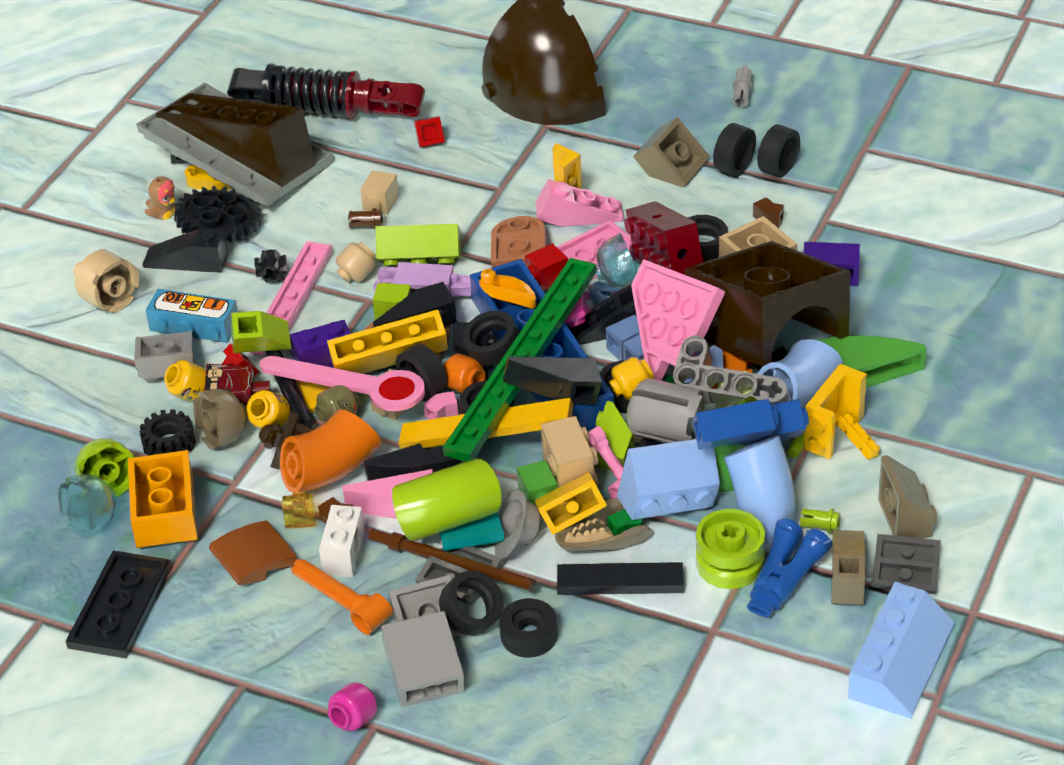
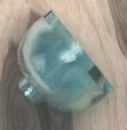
[596,233,637,288]
[58,474,116,536]

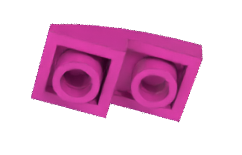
[564,289,591,328]

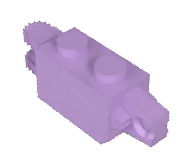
[373,262,471,297]

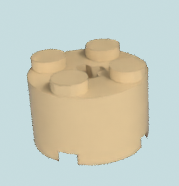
[73,249,140,313]

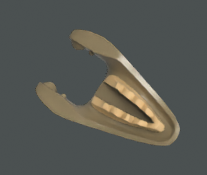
[555,498,652,551]

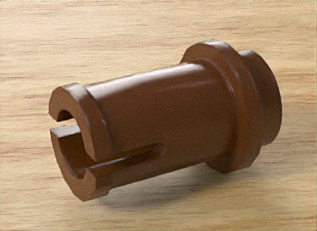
[348,208,383,229]

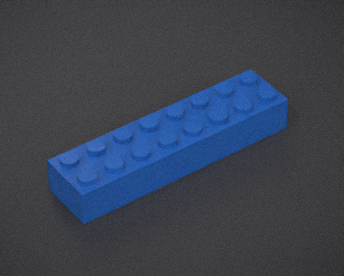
[470,259,614,430]

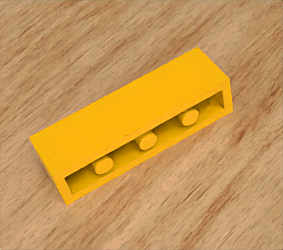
[327,310,448,374]

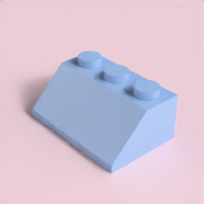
[617,439,720,520]

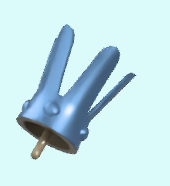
[588,281,622,304]

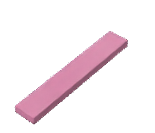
[249,241,333,356]

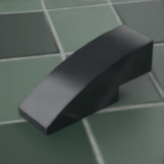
[364,443,462,481]

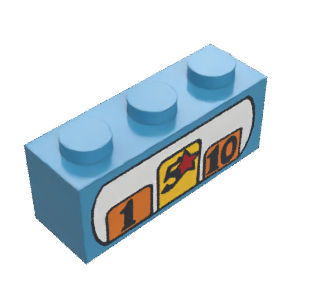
[146,289,238,343]

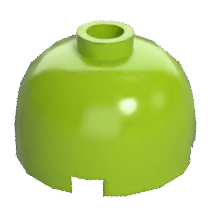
[74,438,135,499]

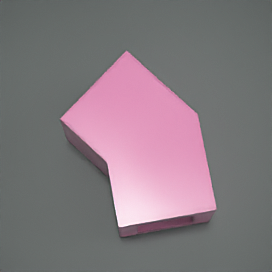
[424,391,458,419]

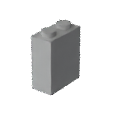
[381,611,465,707]

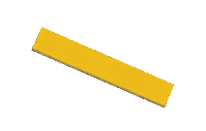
[398,398,574,449]

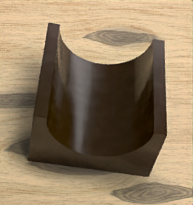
[685,241,850,366]

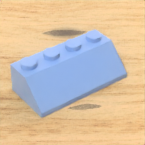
[848,582,955,719]

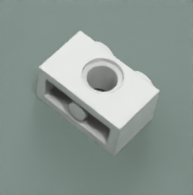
[319,505,365,577]

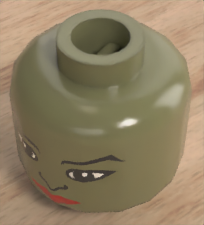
[314,385,360,422]

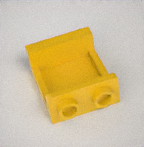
[804,364,867,459]

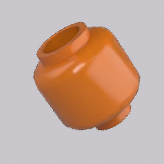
[443,353,486,393]

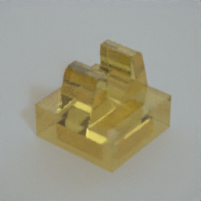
[282,492,316,529]

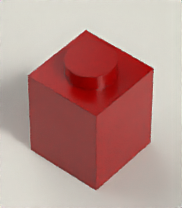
[525,243,568,290]

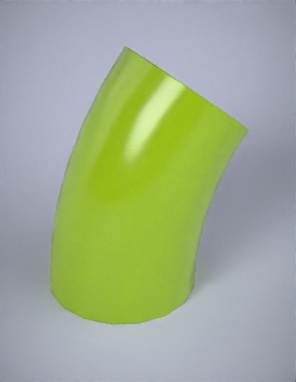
[392,459,501,541]

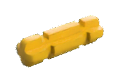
[838,413,880,460]

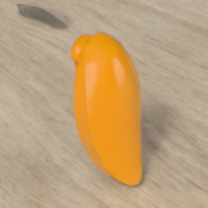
[479,269,536,309]

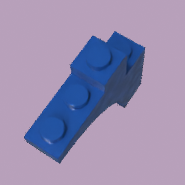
[692,399,809,450]

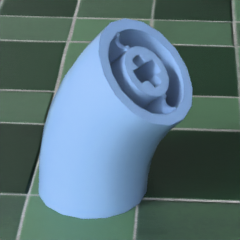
[757,339,843,408]
[724,436,796,543]

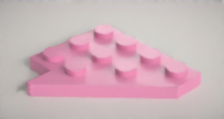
[631,259,725,380]

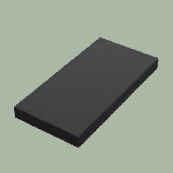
[65,550,172,659]

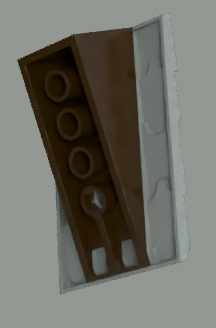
[136,82,334,207]

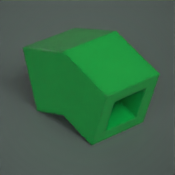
[607,509,642,536]

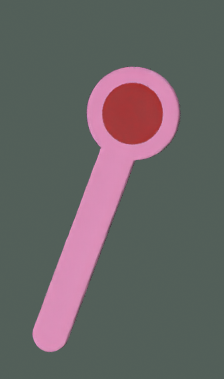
[260,356,425,411]

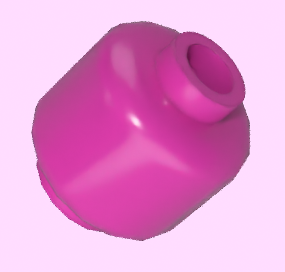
[328,682,377,731]

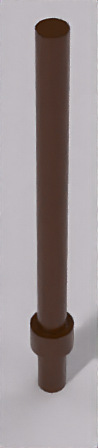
[368,528,536,591]

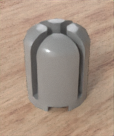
[627,378,711,443]

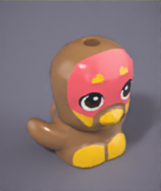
[145,176,175,220]

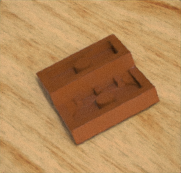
[209,520,297,585]

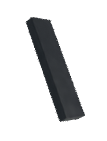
[557,562,684,595]

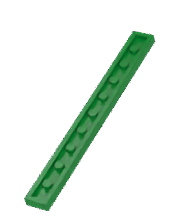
[443,258,597,462]

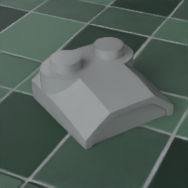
[134,330,194,382]

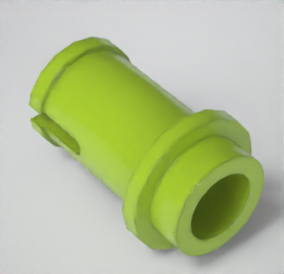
[800,508,841,533]

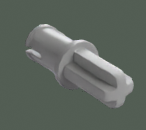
[732,65,752,108]

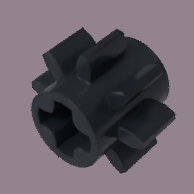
[254,249,288,283]

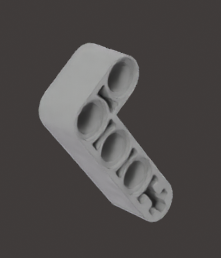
[673,336,791,406]

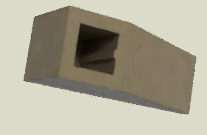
[831,530,865,605]

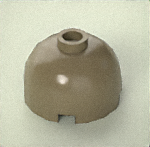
[193,389,247,449]

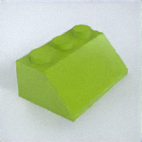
[375,223,461,266]

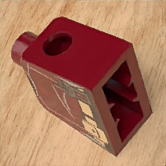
[204,364,271,407]

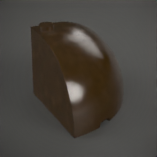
[481,0,606,125]

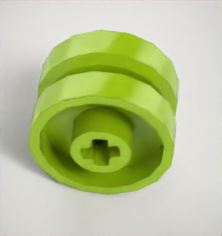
[696,509,765,589]

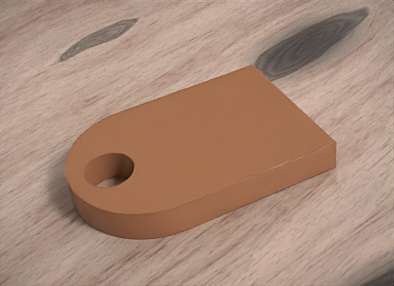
[491,216,547,268]

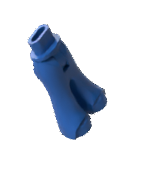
[747,518,832,618]

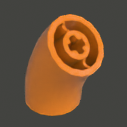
[280,409,382,493]

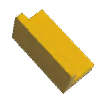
[552,143,582,189]

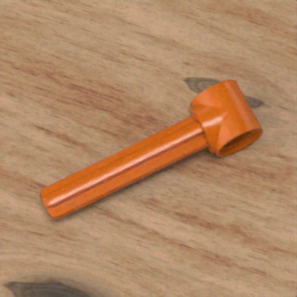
[291,559,393,635]

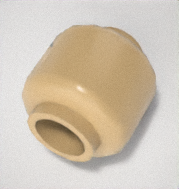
[336,242,376,283]

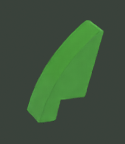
[817,336,927,388]

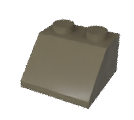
[633,117,710,187]
[878,455,937,538]

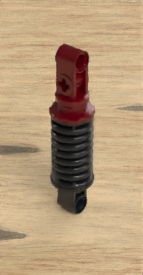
[227,63,425,119]

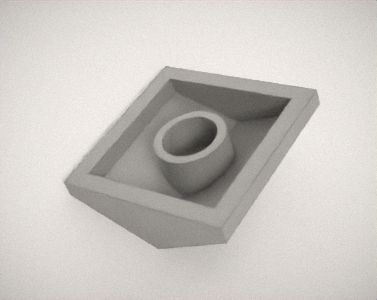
[388,575,468,639]

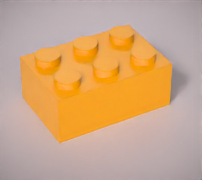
[128,450,198,548]

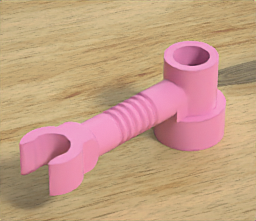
[588,426,624,499]

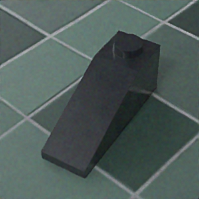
[142,229,228,273]
[566,282,637,345]

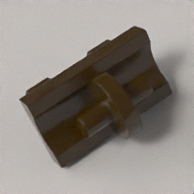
[259,411,311,470]

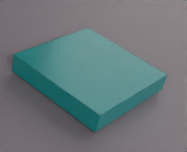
[439,512,505,551]

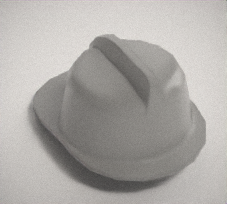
[494,489,540,559]

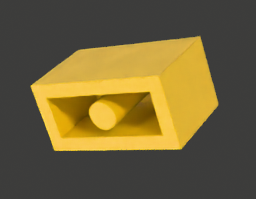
[535,472,607,535]

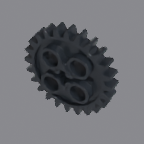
[174,186,261,244]

